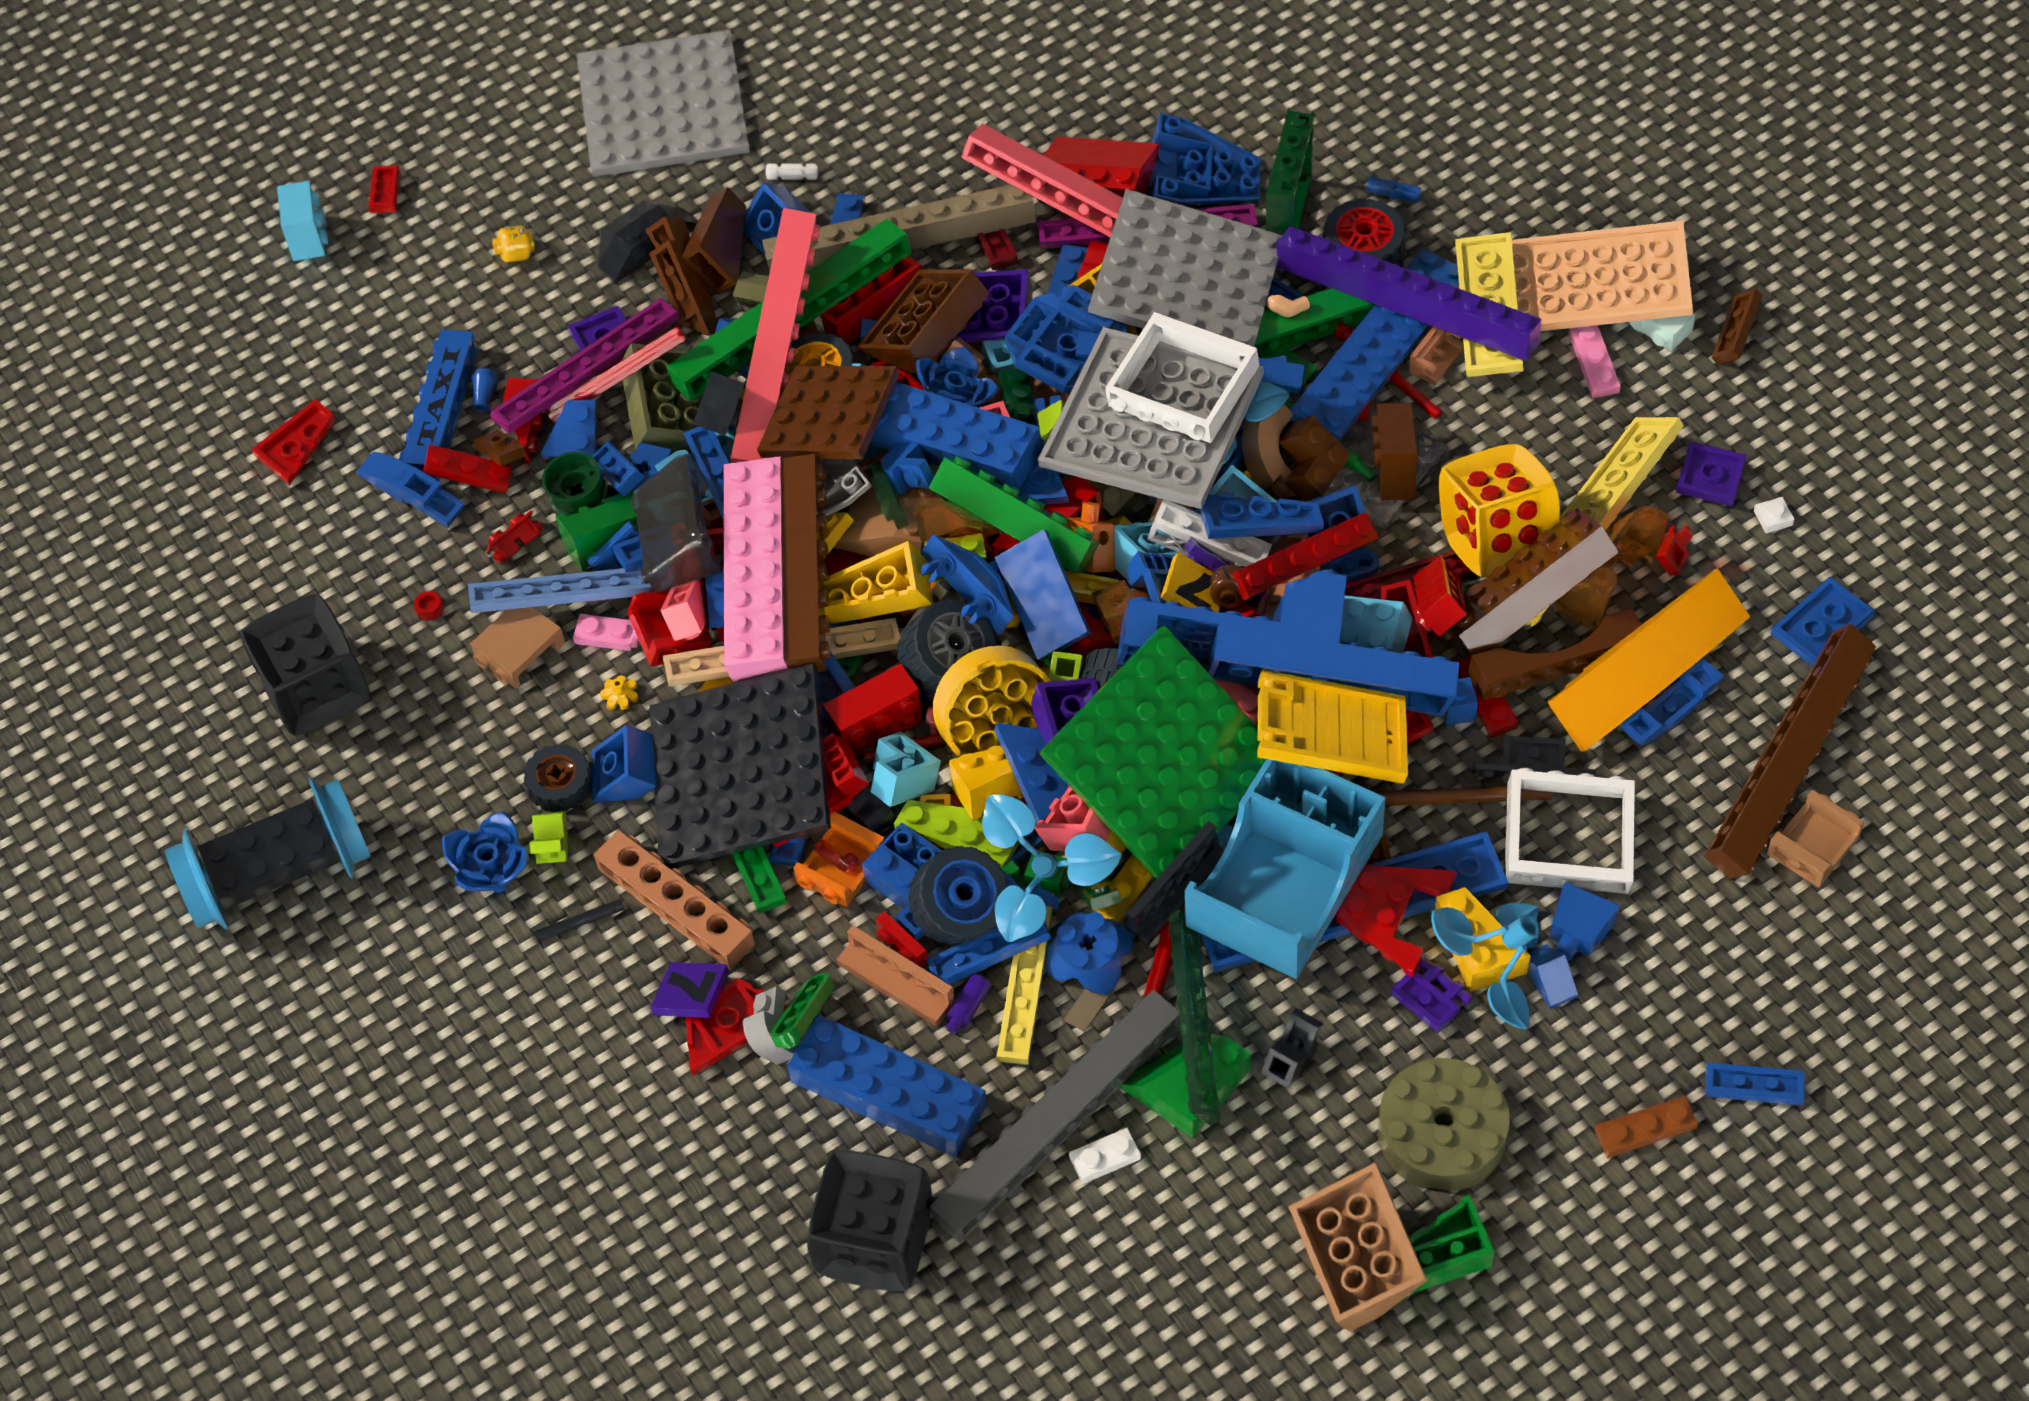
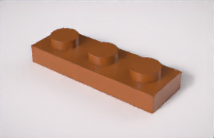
[1594,1096,1698,1158]

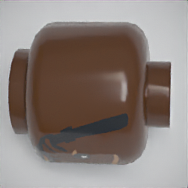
[1210,565,1246,609]

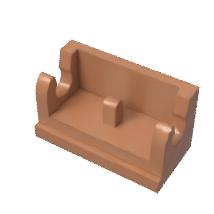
[1409,326,1464,386]

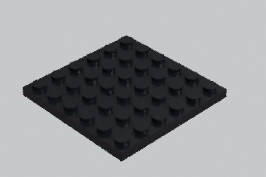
[649,662,831,869]

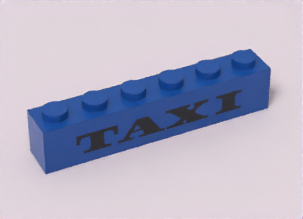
[399,329,478,481]

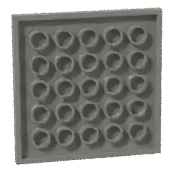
[576,30,750,177]
[1087,189,1282,347]
[1038,327,1264,509]

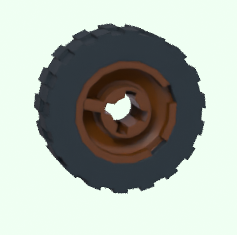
[523,744,592,812]

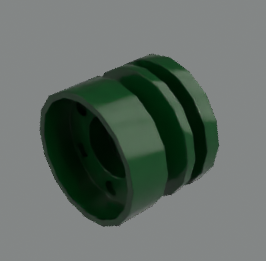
[542,451,611,517]

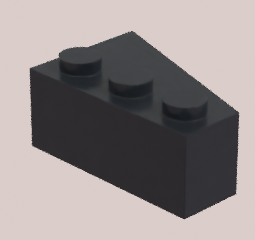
[693,372,744,436]

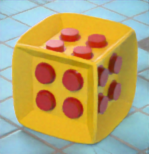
[1439,444,1561,578]

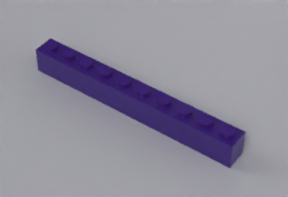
[1276,226,1542,361]

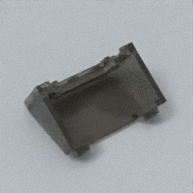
[631,454,721,593]

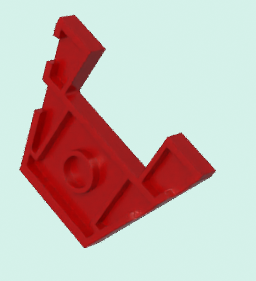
[1336,865,1457,977]

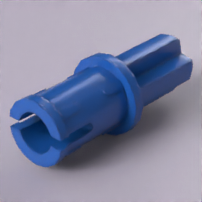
[1366,176,1422,203]

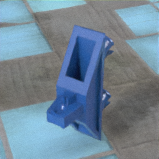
[920,534,1014,635]

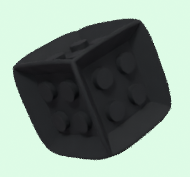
[241,594,370,736]
[807,1150,932,1291]

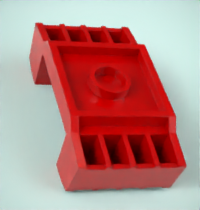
[773,733,870,848]

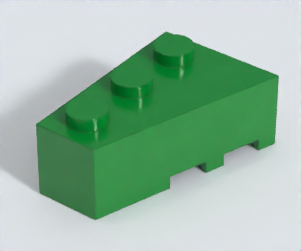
[555,490,654,571]
[1409,1194,1494,1294]

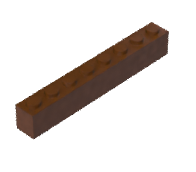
[781,453,831,672]

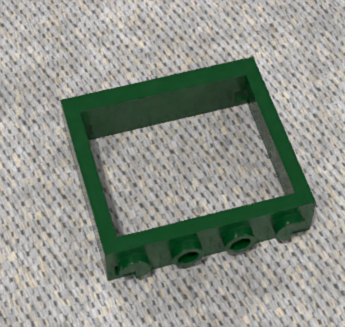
[1265,110,1314,236]

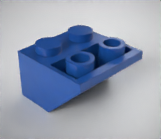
[862,822,942,909]

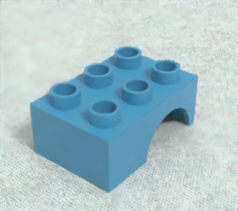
[1185,759,1385,980]

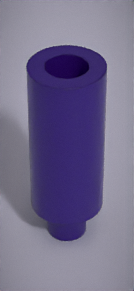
[946,975,991,1034]

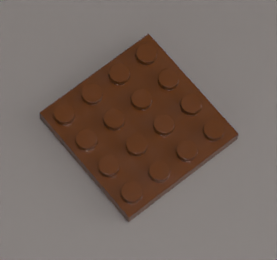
[757,366,899,459]

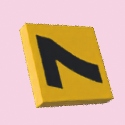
[1160,552,1220,612]

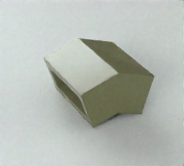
[733,272,769,306]

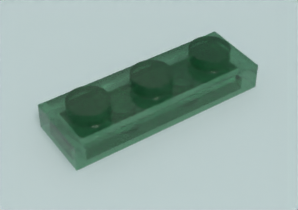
[869,460,909,530]

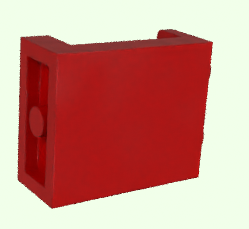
[627,589,711,667]

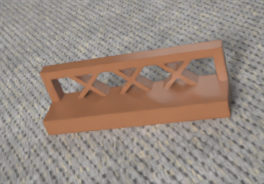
[836,925,955,1027]

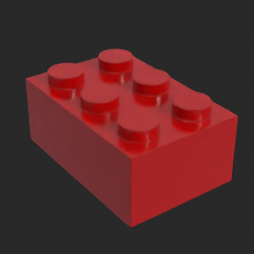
[823,663,923,757]

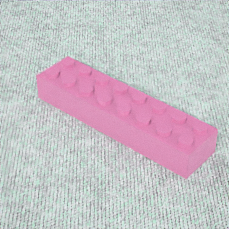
[724,456,788,683]

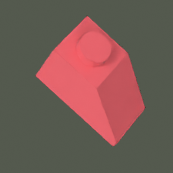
[660,579,707,641]

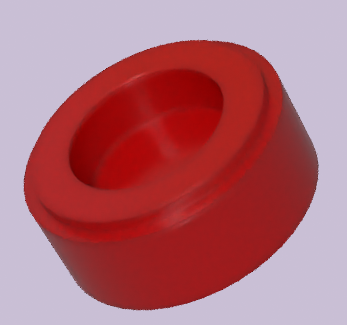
[413,591,444,621]

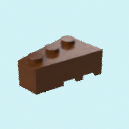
[1371,403,1417,501]

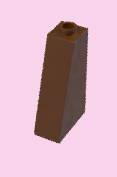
[681,187,746,294]

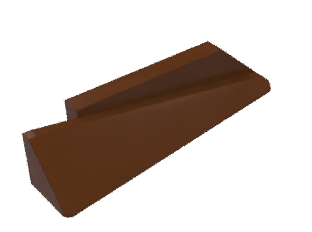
[646,216,718,336]

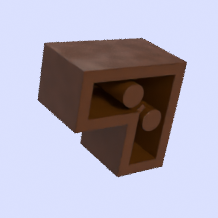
[1279,415,1351,501]

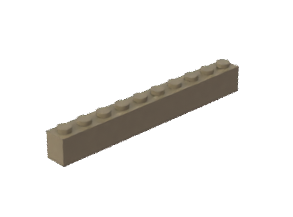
[762,184,1036,272]

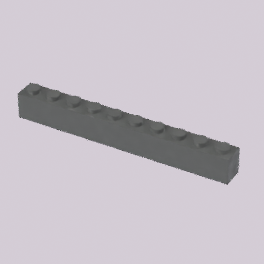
[929,989,1182,1243]

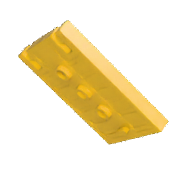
[1257,670,1408,784]

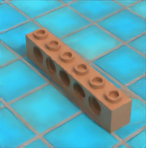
[593,830,755,970]

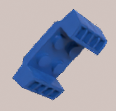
[1127,551,1210,659]

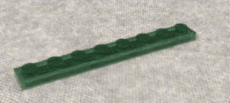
[1168,908,1221,1126]

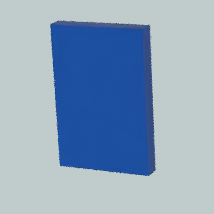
[1770,577,1876,667]

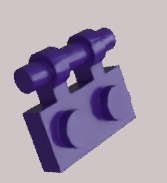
[1391,958,1474,1033]

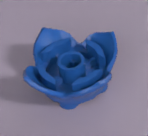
[916,346,1000,407]
[442,811,529,893]
[1045,912,1133,995]

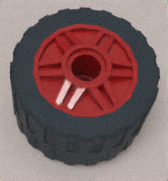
[1323,199,1406,268]

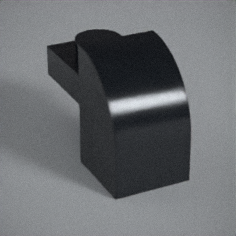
[1261,1008,1323,1088]

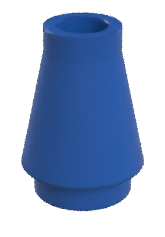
[471,368,499,412]

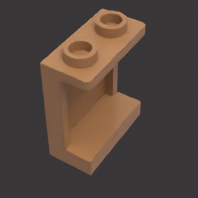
[470,607,565,689]
[1767,790,1864,888]

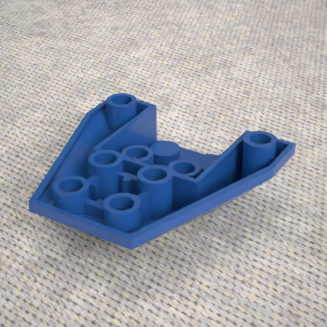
[1147,113,1261,205]

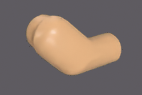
[1267,295,1310,318]

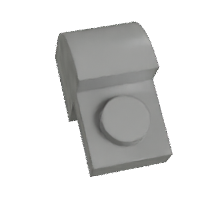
[743,987,801,1065]

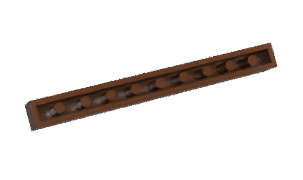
[1704,624,1876,879]

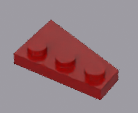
[252,399,336,486]

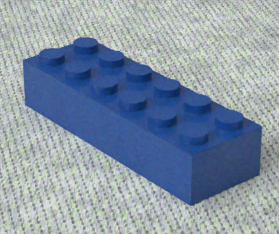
[870,382,1044,490]
[787,1015,987,1159]

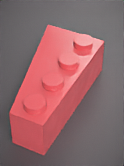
[1035,786,1111,851]

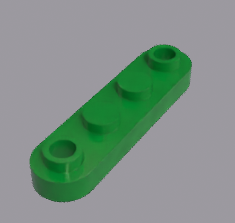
[770,972,835,1049]

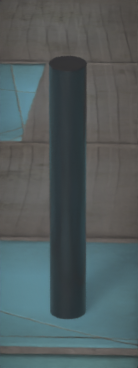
[534,898,625,942]

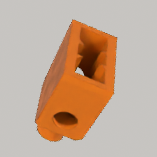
[1068,502,1115,573]

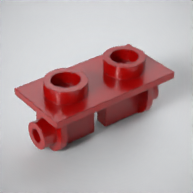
[485,510,543,563]

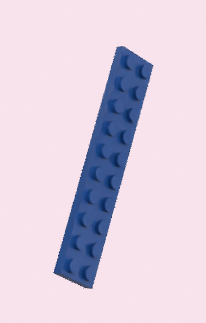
[1290,248,1459,442]
[1199,831,1508,973]

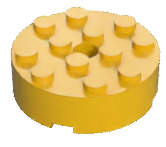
[933,646,1052,757]

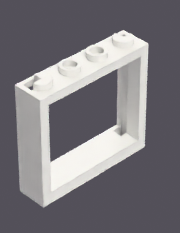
[1105,312,1259,443]
[1505,768,1635,894]

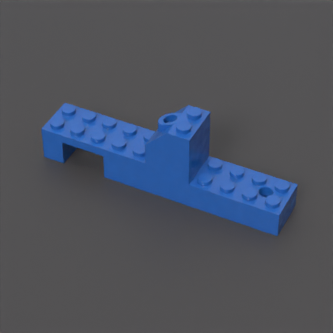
[1116,570,1459,716]

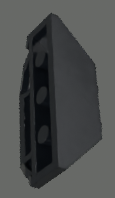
[598,200,698,284]

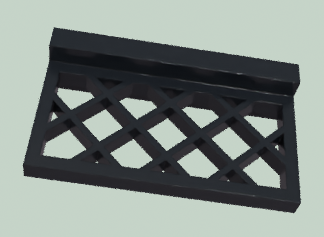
[1124,821,1225,946]

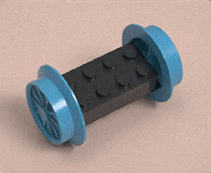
[165,777,371,930]

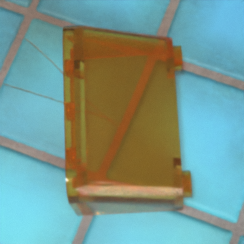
[1555,506,1669,631]

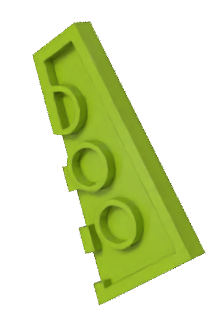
[894,800,1020,868]

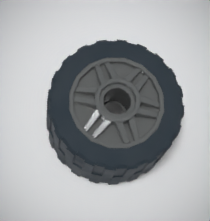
[897,600,997,697]

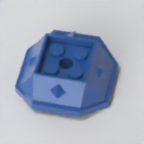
[1005,285,1127,393]

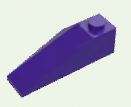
[1031,678,1099,786]

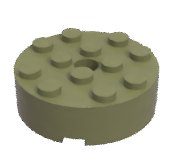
[1378,1058,1510,1192]

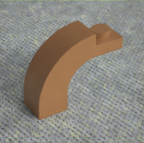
[1242,404,1297,499]

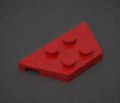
[685,978,789,1076]

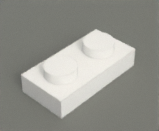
[1069,1128,1141,1184]

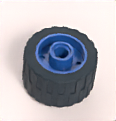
[908,846,1009,946]

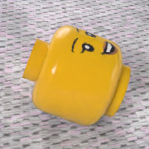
[493,225,534,263]

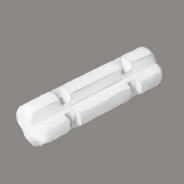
[766,164,818,180]

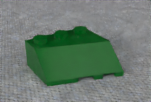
[1120,1033,1251,1139]

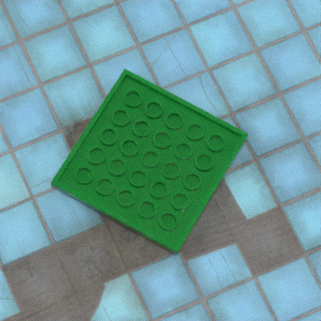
[1039,625,1266,879]

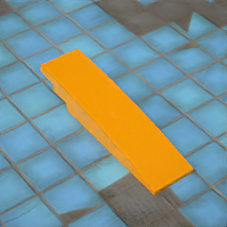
[1547,568,1750,751]

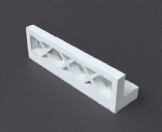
[1147,500,1272,567]

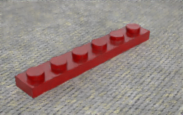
[1230,512,1379,601]

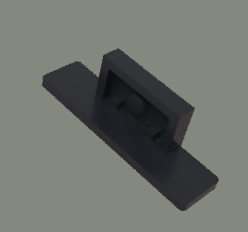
[1472,736,1596,778]

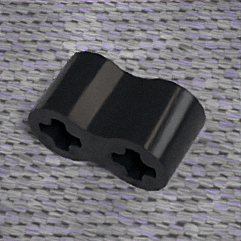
[841,786,896,834]

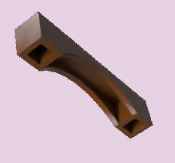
[1467,608,1642,700]

